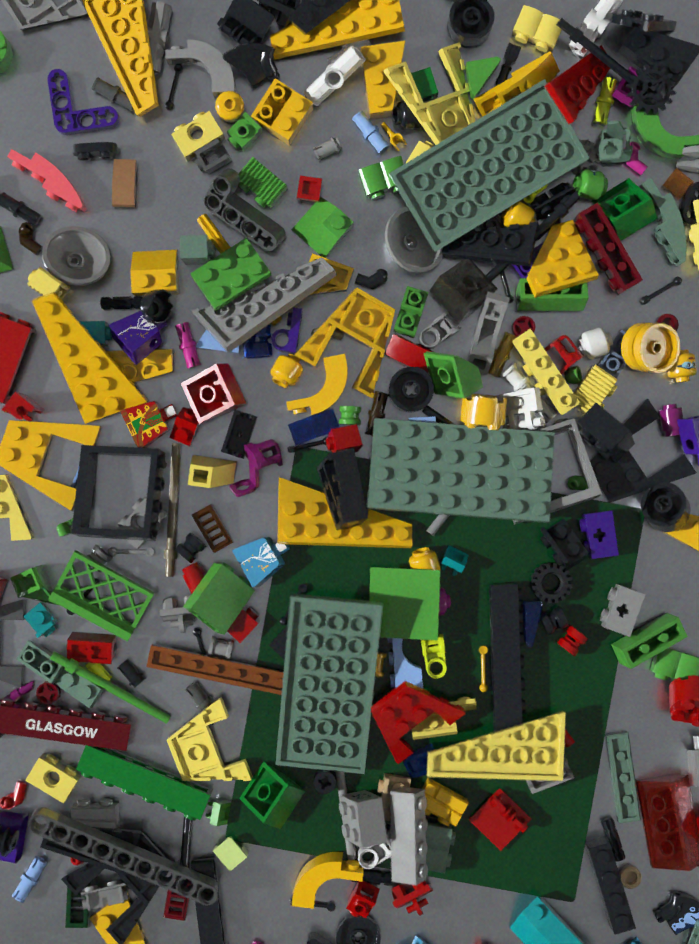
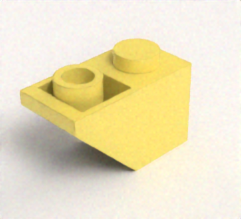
[188,455,237,488]

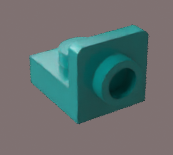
[23,602,59,638]

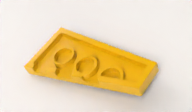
[106,349,174,383]
[89,892,146,944]

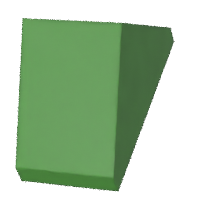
[465,56,501,101]

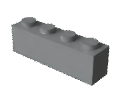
[390,786,428,885]

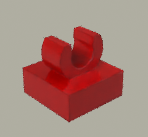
[297,175,322,202]

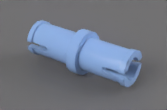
[352,110,390,154]
[12,856,47,903]

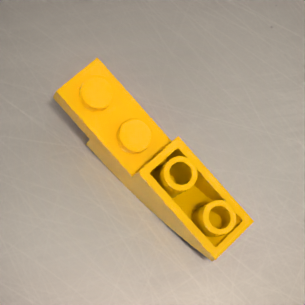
[473,51,560,117]

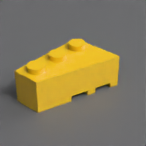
[361,41,405,120]

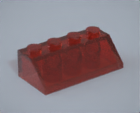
[636,774,699,871]

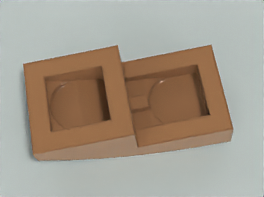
[112,159,137,207]

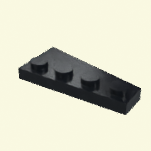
[288,0,350,35]
[442,221,539,266]
[40,826,141,875]

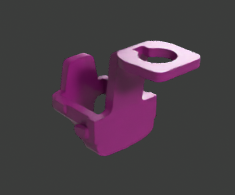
[229,439,283,497]

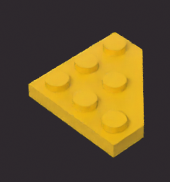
[527,220,599,298]

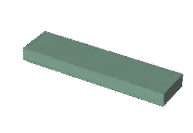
[605,731,641,824]

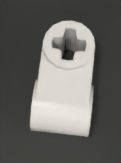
[358,829,391,869]

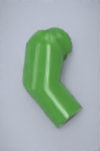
[567,475,589,490]

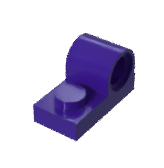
[271,307,303,354]

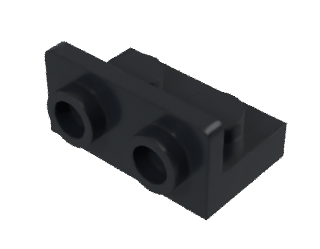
[540,519,590,570]

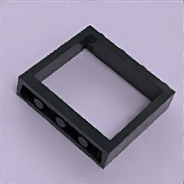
[71,445,167,541]

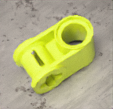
[421,634,447,679]

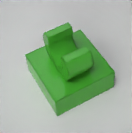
[206,800,232,826]

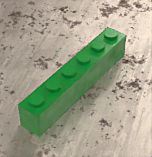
[76,745,213,820]

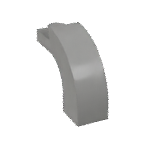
[165,40,236,98]
[468,292,510,375]

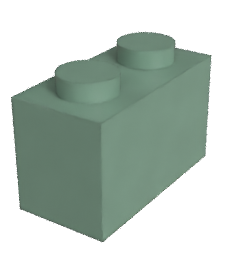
[180,235,216,265]

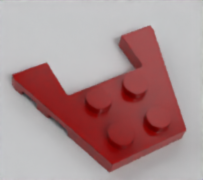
[371,681,466,764]

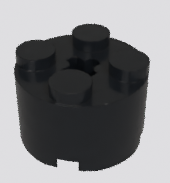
[448,0,495,46]
[388,367,434,413]
[641,482,691,532]

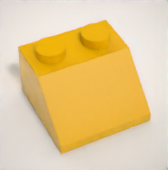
[131,249,180,296]

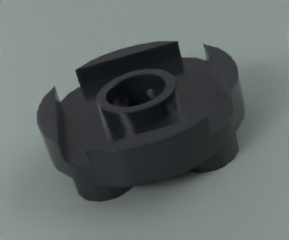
[336,915,381,944]

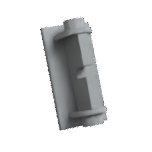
[81,880,128,911]

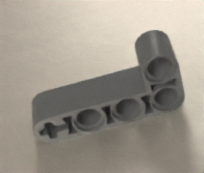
[203,168,286,251]

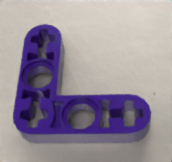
[48,69,120,135]

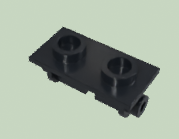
[529,182,575,221]

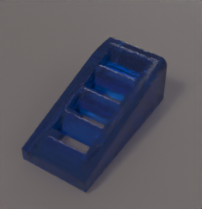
[522,600,543,647]

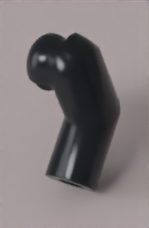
[355,269,388,290]

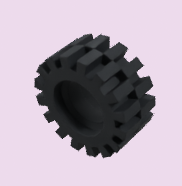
[530,562,573,604]

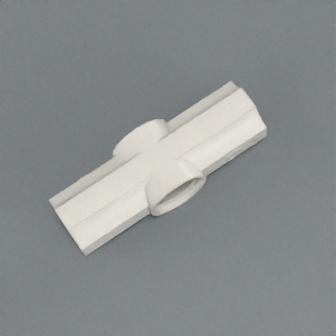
[568,0,623,57]
[304,45,366,106]

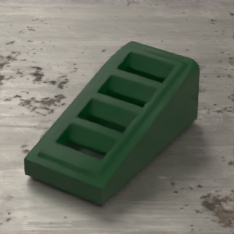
[65,883,90,928]

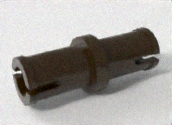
[365,391,389,436]

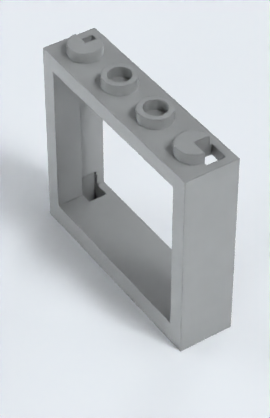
[513,418,602,525]

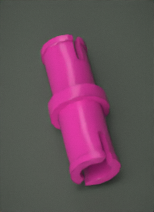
[175,322,201,369]

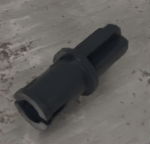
[0,192,41,225]

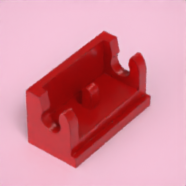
[1,392,44,421]
[67,632,116,664]

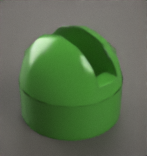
[565,366,582,384]

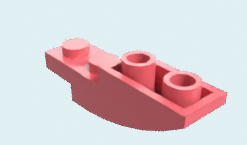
[7,149,87,213]

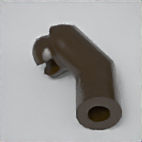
[19,222,43,256]

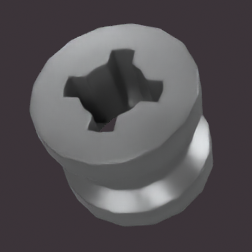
[86,544,112,572]

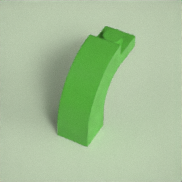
[631,103,699,159]

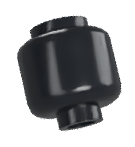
[393,101,422,130]

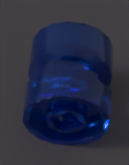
[243,324,272,358]

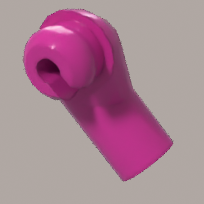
[625,141,648,175]

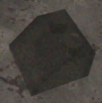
[429,259,498,323]

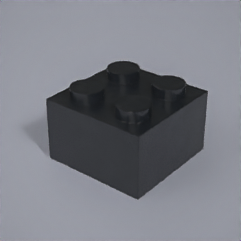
[578,402,635,463]

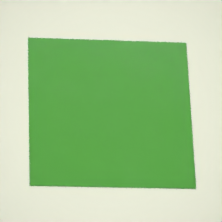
[369,567,440,640]

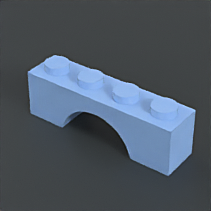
[387,638,423,689]

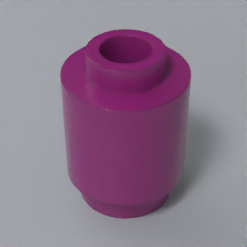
[659,404,683,437]

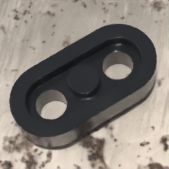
[73,142,118,160]
[679,182,699,225]

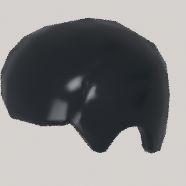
[140,289,173,324]

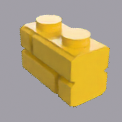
[422,777,469,826]

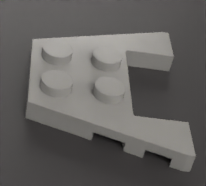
[1,0,88,30]

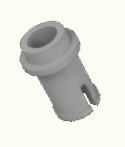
[313,137,342,161]

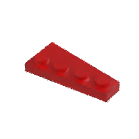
[545,45,610,124]

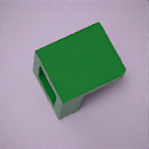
[411,67,438,99]

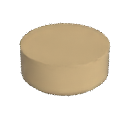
[619,865,642,889]

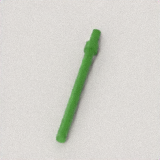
[50,651,171,724]

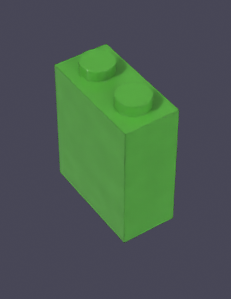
[183,563,255,635]

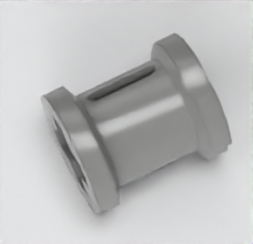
[208,636,234,660]

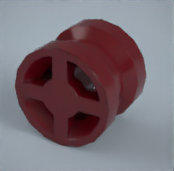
[511,316,536,338]
[36,681,62,704]

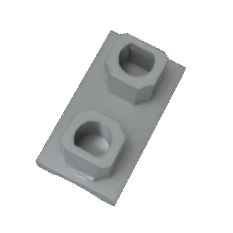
[159,595,197,633]

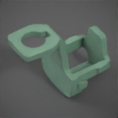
[598,120,633,163]

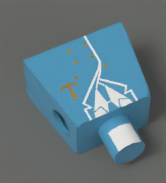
[232,537,290,587]

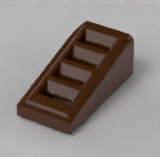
[192,504,233,553]

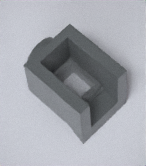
[195,138,233,174]

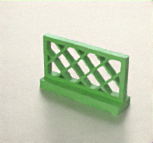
[48,550,155,641]

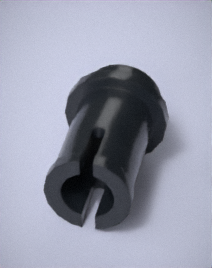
[117,659,145,688]

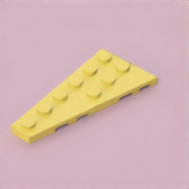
[427,711,566,781]

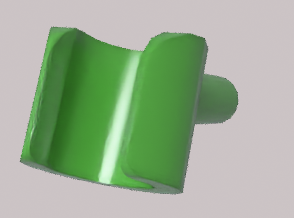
[57,518,73,537]

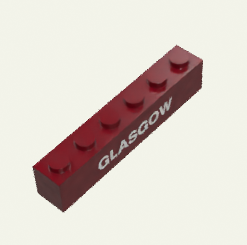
[0,698,131,751]

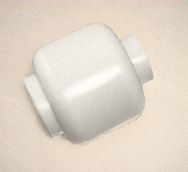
[578,328,613,360]

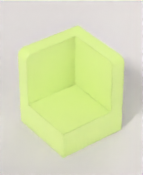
[213,837,249,871]

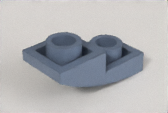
[598,329,626,378]

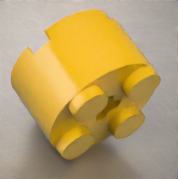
[460,394,507,430]

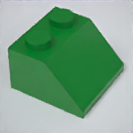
[591,178,658,241]
[239,761,305,829]

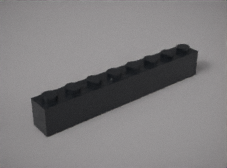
[489,583,526,732]

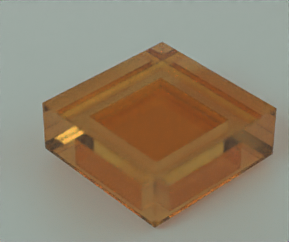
[661,168,694,200]

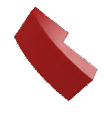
[385,334,433,373]

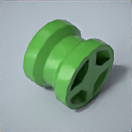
[339,406,361,425]

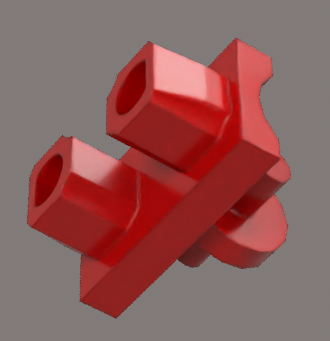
[391,880,433,916]

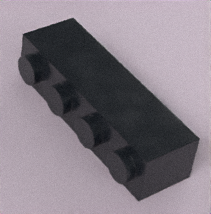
[585,836,636,935]

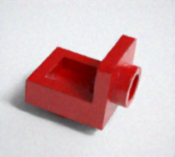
[169,407,199,446]

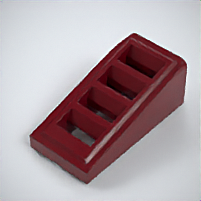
[163,873,192,921]

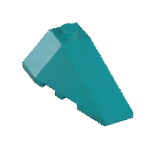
[510,896,584,944]

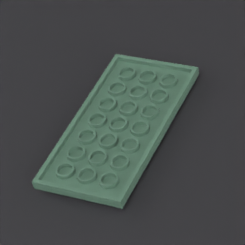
[389,79,590,252]
[367,418,554,523]
[275,593,383,774]

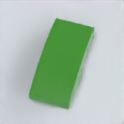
[393,286,428,338]

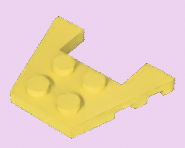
[0,475,33,541]
[167,697,253,781]

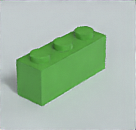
[516,278,589,311]
[611,613,688,669]

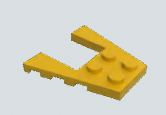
[294,288,395,398]
[0,420,102,511]

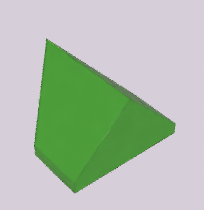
[10,565,58,605]

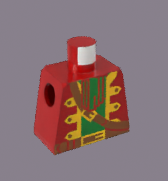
[120,401,178,448]

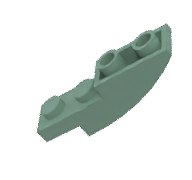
[639,178,687,266]
[16,640,104,708]

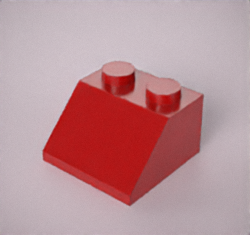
[181,363,246,424]

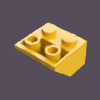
[251,78,314,146]

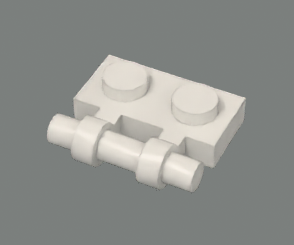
[498,388,545,430]

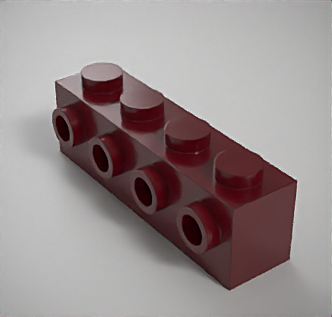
[574,202,643,294]

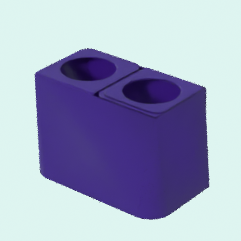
[0,810,29,863]

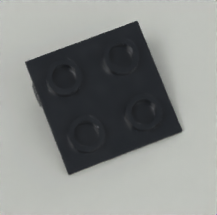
[217,0,275,44]

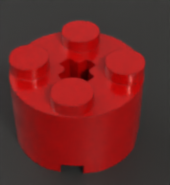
[669,675,699,727]

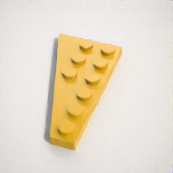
[82,0,159,117]
[270,0,405,59]
[32,292,148,424]

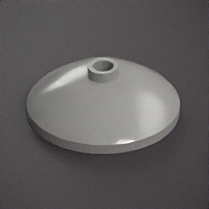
[385,207,443,273]
[42,226,110,286]

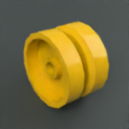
[621,322,680,373]

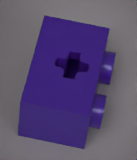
[580,510,619,559]

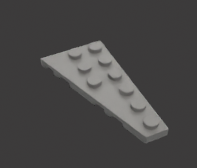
[191,258,337,353]

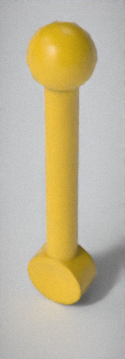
[479,645,488,692]

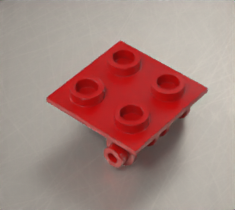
[469,788,532,851]

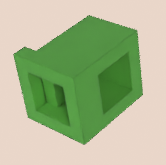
[227,112,263,151]

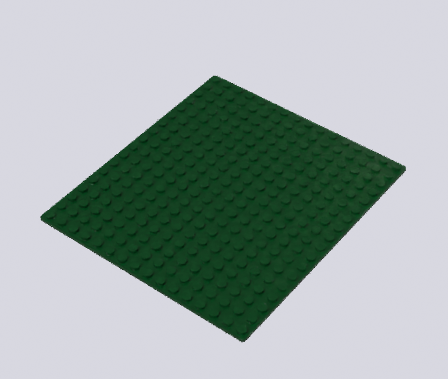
[226,448,644,902]

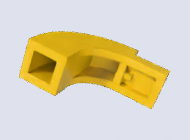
[286,354,348,416]
[292,852,364,909]

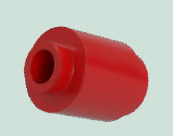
[182,562,206,594]

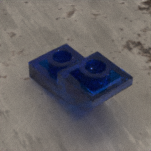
[288,409,339,446]

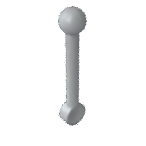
[108,547,155,557]

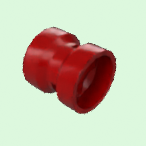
[557,625,588,657]

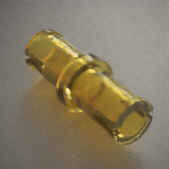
[488,332,517,378]

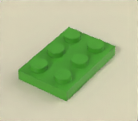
[190,238,271,311]

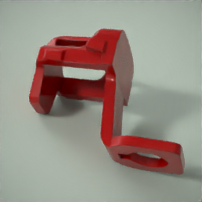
[544,335,584,375]

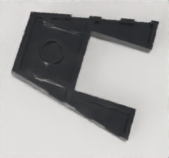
[590,399,697,503]
[61,833,169,944]

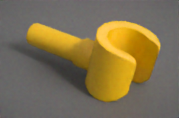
[381,122,407,151]

